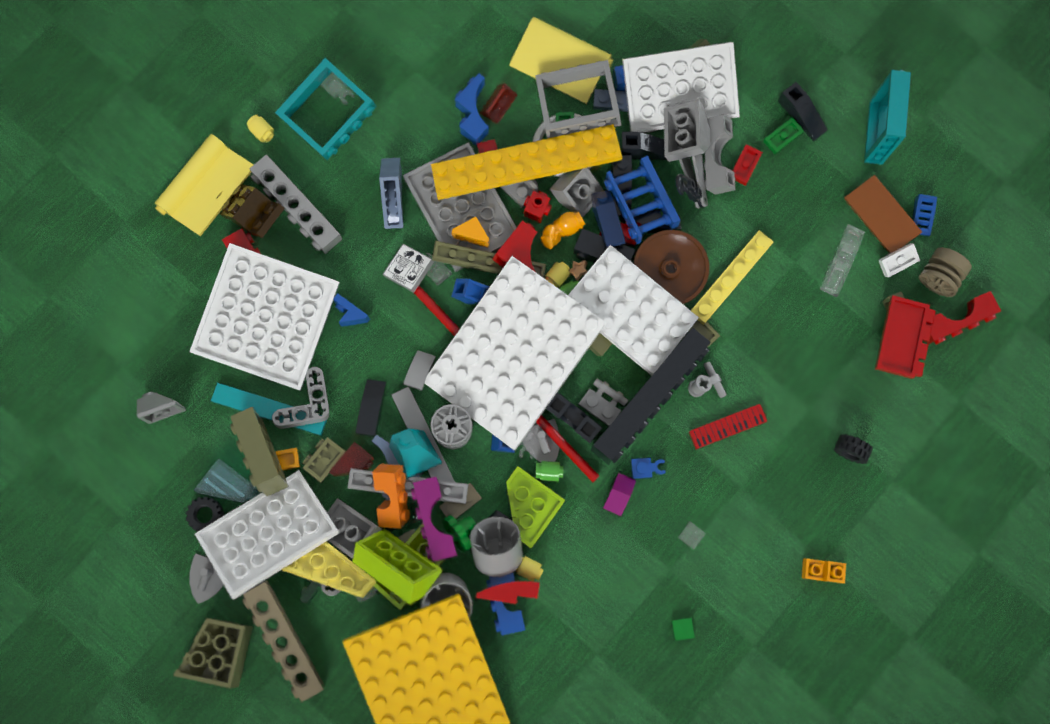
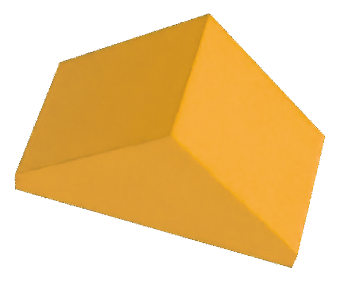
[451,217,489,248]

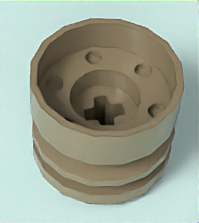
[919,247,972,297]

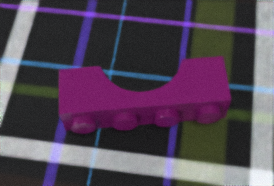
[411,477,457,562]

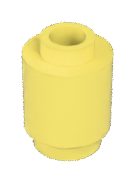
[247,115,274,142]
[545,262,570,288]
[515,556,544,582]

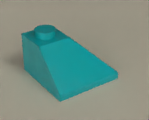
[389,428,442,479]

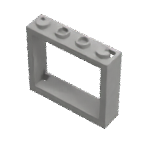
[535,60,621,139]

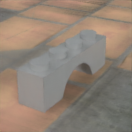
[704,114,735,195]

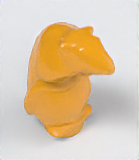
[541,211,586,249]

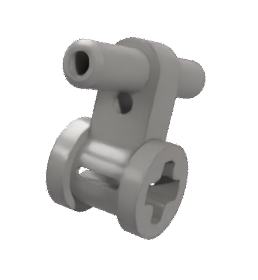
[688,362,727,398]

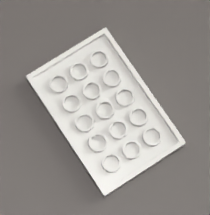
[622,42,740,132]
[568,245,699,376]
[195,470,339,600]

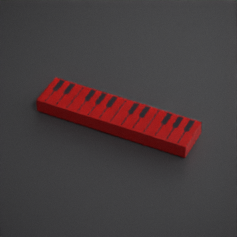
[689,404,767,450]

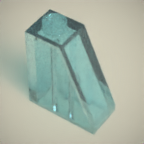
[194,459,258,503]

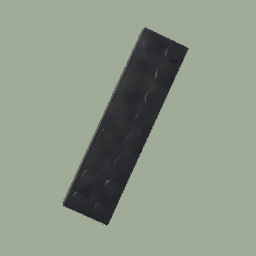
[591,328,711,465]

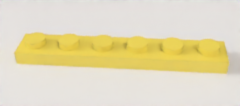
[691,230,773,325]

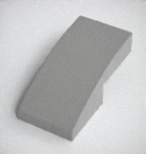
[404,350,436,391]

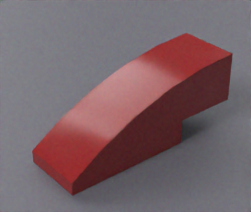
[476,581,540,604]

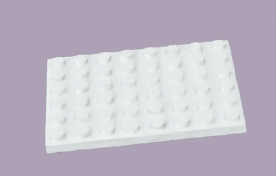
[425,256,606,450]

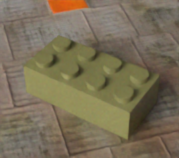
[230,407,289,497]

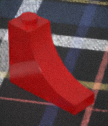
[492,220,537,272]

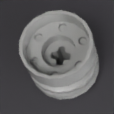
[431,404,473,450]

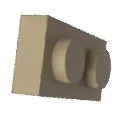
[439,483,482,519]

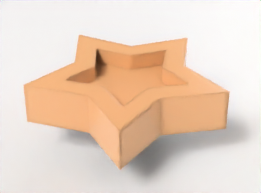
[569,260,588,281]

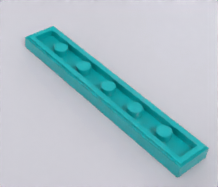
[211,383,327,436]

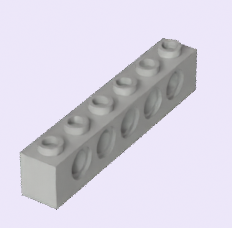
[249,154,342,254]

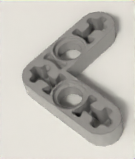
[272,367,330,429]

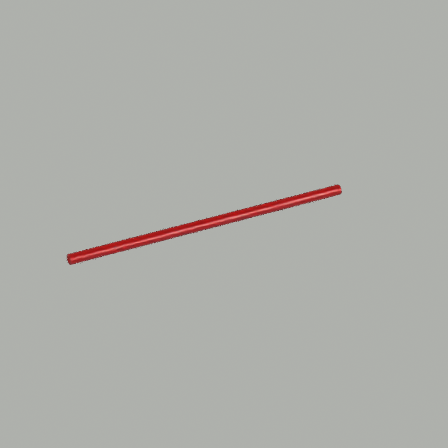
[414,286,600,482]

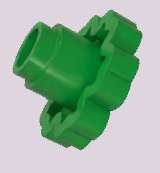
[442,515,476,553]

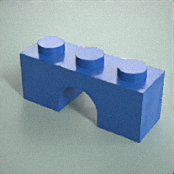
[486,572,525,635]

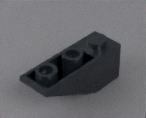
[778,82,828,142]
[620,132,667,160]

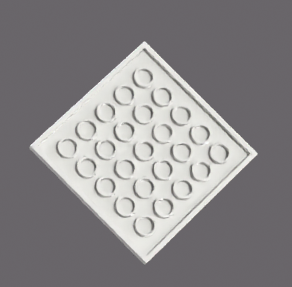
[190,243,340,391]

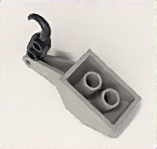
[664,99,711,208]

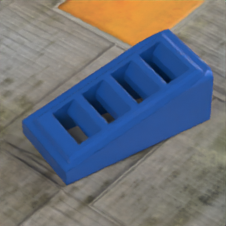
[912,194,937,236]

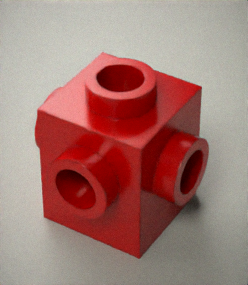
[524,191,552,224]

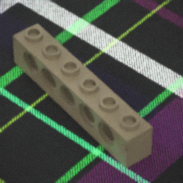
[243,580,325,702]

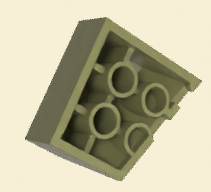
[173,618,253,688]

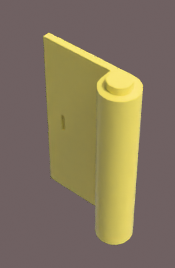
[509,17,613,104]
[154,134,253,236]

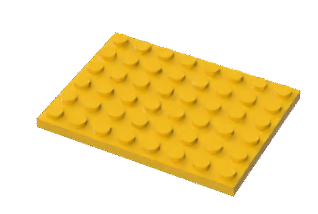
[343,593,510,724]

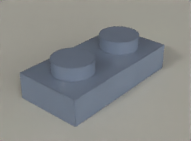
[593,89,628,112]

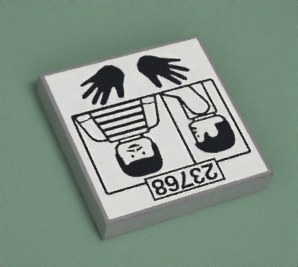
[382,244,434,293]

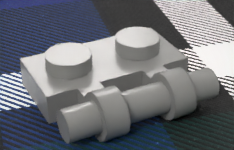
[578,378,629,426]

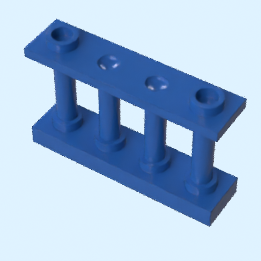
[604,156,680,244]

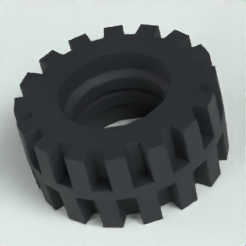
[834,434,873,464]
[185,497,224,531]

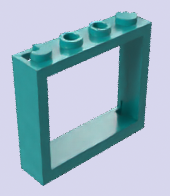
[275,58,377,160]
[864,69,911,165]

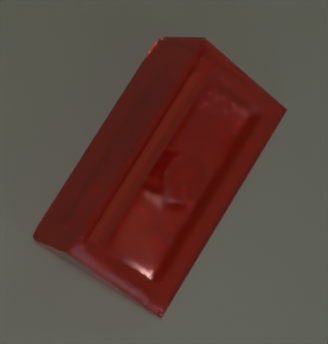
[480,83,517,124]

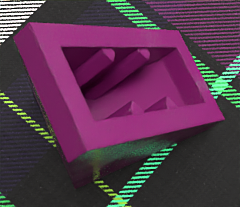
[603,473,636,516]

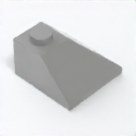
[550,168,604,218]
[137,392,186,424]

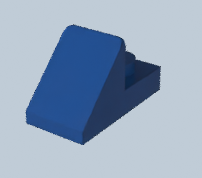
[333,293,370,327]

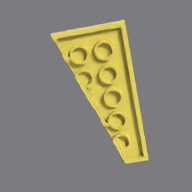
[281,542,376,598]

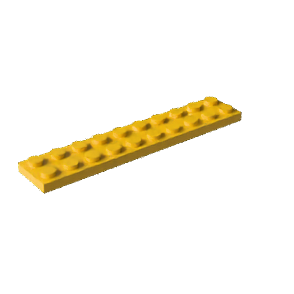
[431,124,622,200]

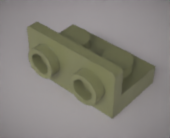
[303,437,346,483]

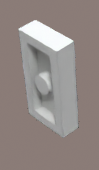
[878,243,920,278]

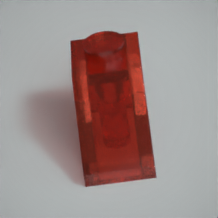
[329,442,374,477]

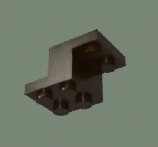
[220,185,285,238]

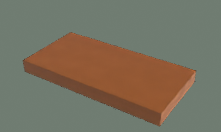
[844,175,922,254]

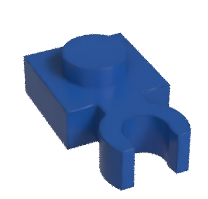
[631,458,666,479]

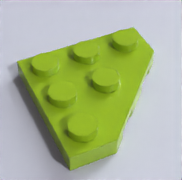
[506,466,565,549]

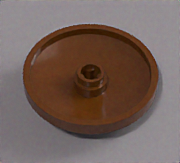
[633,230,709,304]

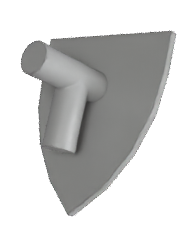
[522,419,559,462]
[189,554,224,604]

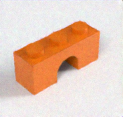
[372,464,410,529]

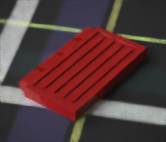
[875,295,936,379]

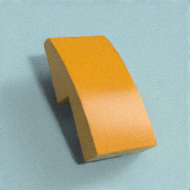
[802,558,846,583]

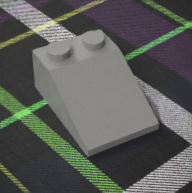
[327,498,382,559]

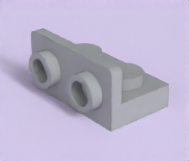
[501,179,538,208]

